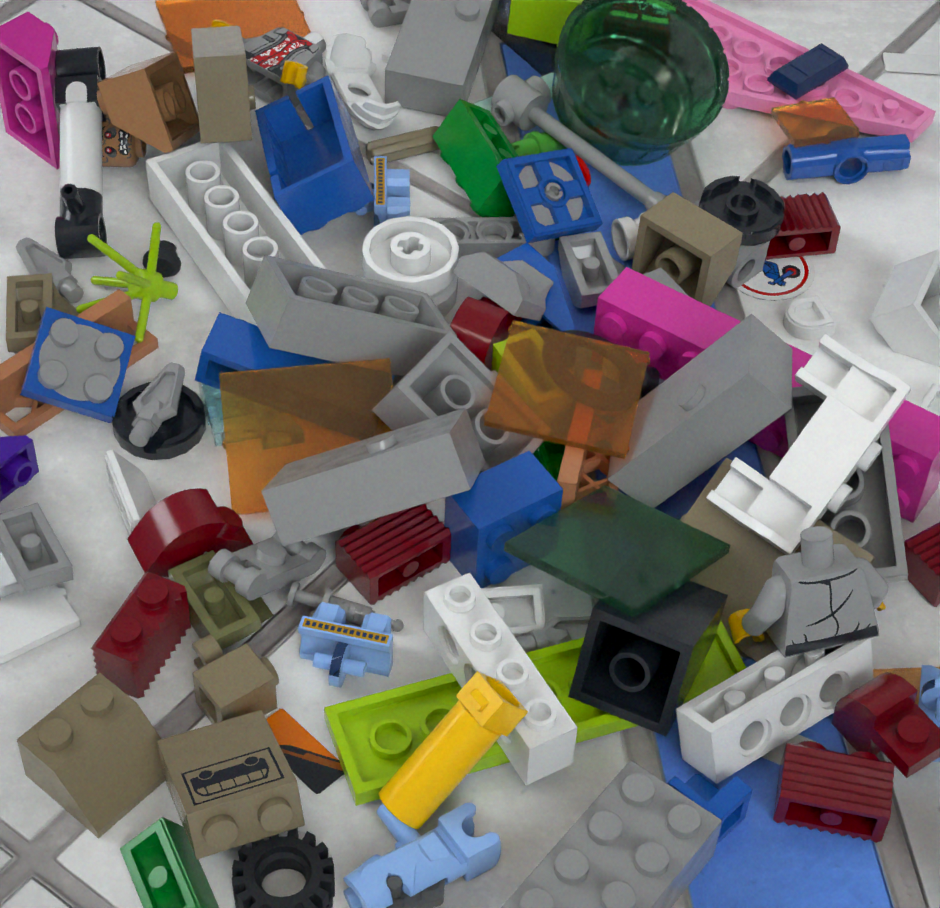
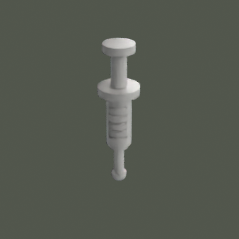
[286,581,404,632]

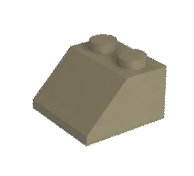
[632,192,743,307]
[17,672,165,839]

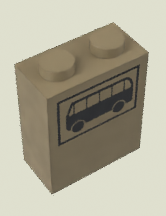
[157,710,305,860]

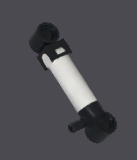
[55,46,107,259]

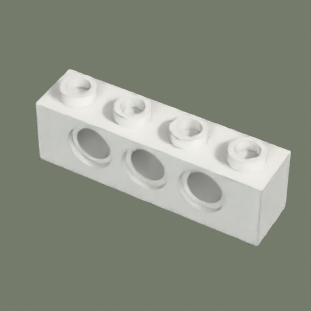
[423,573,578,785]
[676,638,874,784]

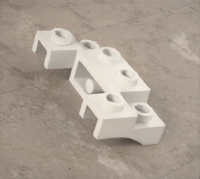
[706,334,911,555]

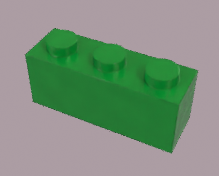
[432,99,519,217]

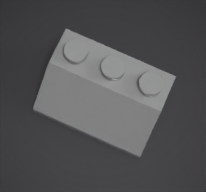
[372,331,551,474]

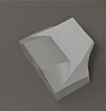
[558,231,625,308]
[453,251,554,321]
[0,503,74,598]

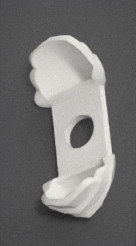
[324,33,401,130]

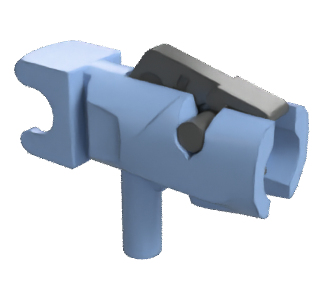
[343,803,501,908]

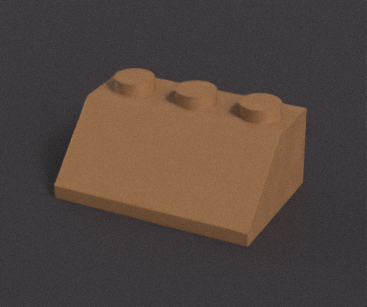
[97,51,200,153]

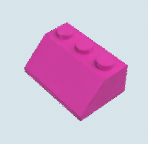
[0,12,60,170]

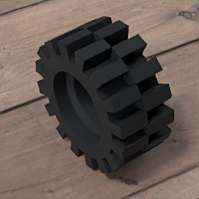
[231,828,335,908]

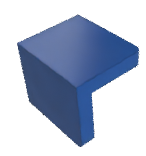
[667,774,753,845]

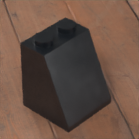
[568,558,728,736]

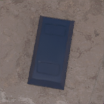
[767,43,849,100]

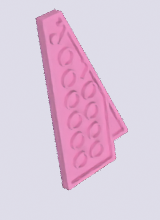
[618,0,936,143]

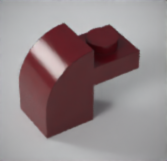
[450,296,522,371]
[127,488,253,577]
[832,672,940,778]

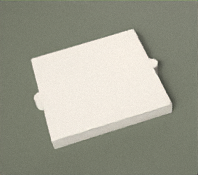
[0,584,81,665]

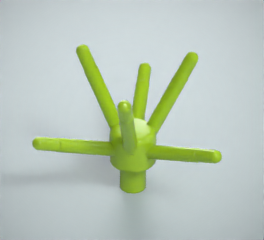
[76,222,178,343]

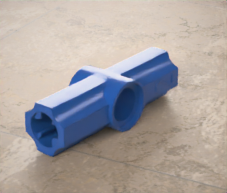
[782,130,911,184]

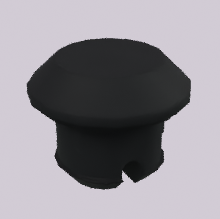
[142,240,181,278]

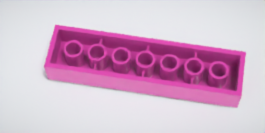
[591,267,940,523]

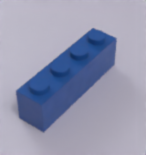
[195,312,395,441]

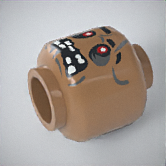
[102,115,147,168]

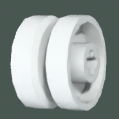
[362,216,459,317]

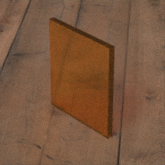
[484,320,650,459]

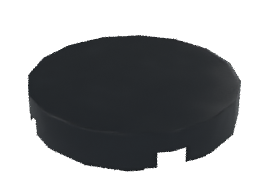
[698,176,785,246]
[112,382,206,460]

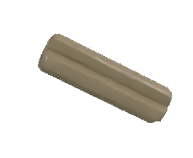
[366,126,440,165]

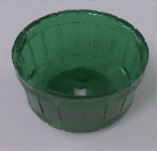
[552,0,729,166]

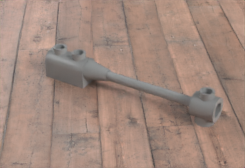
[491,75,770,288]

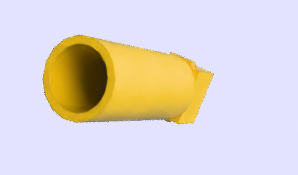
[379,671,528,829]

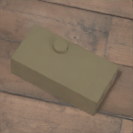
[191,26,256,144]

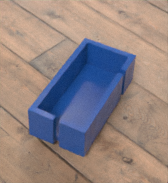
[255,75,375,235]

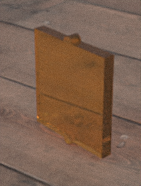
[771,97,859,148]

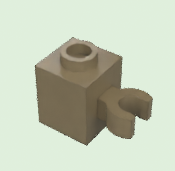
[192,634,279,724]

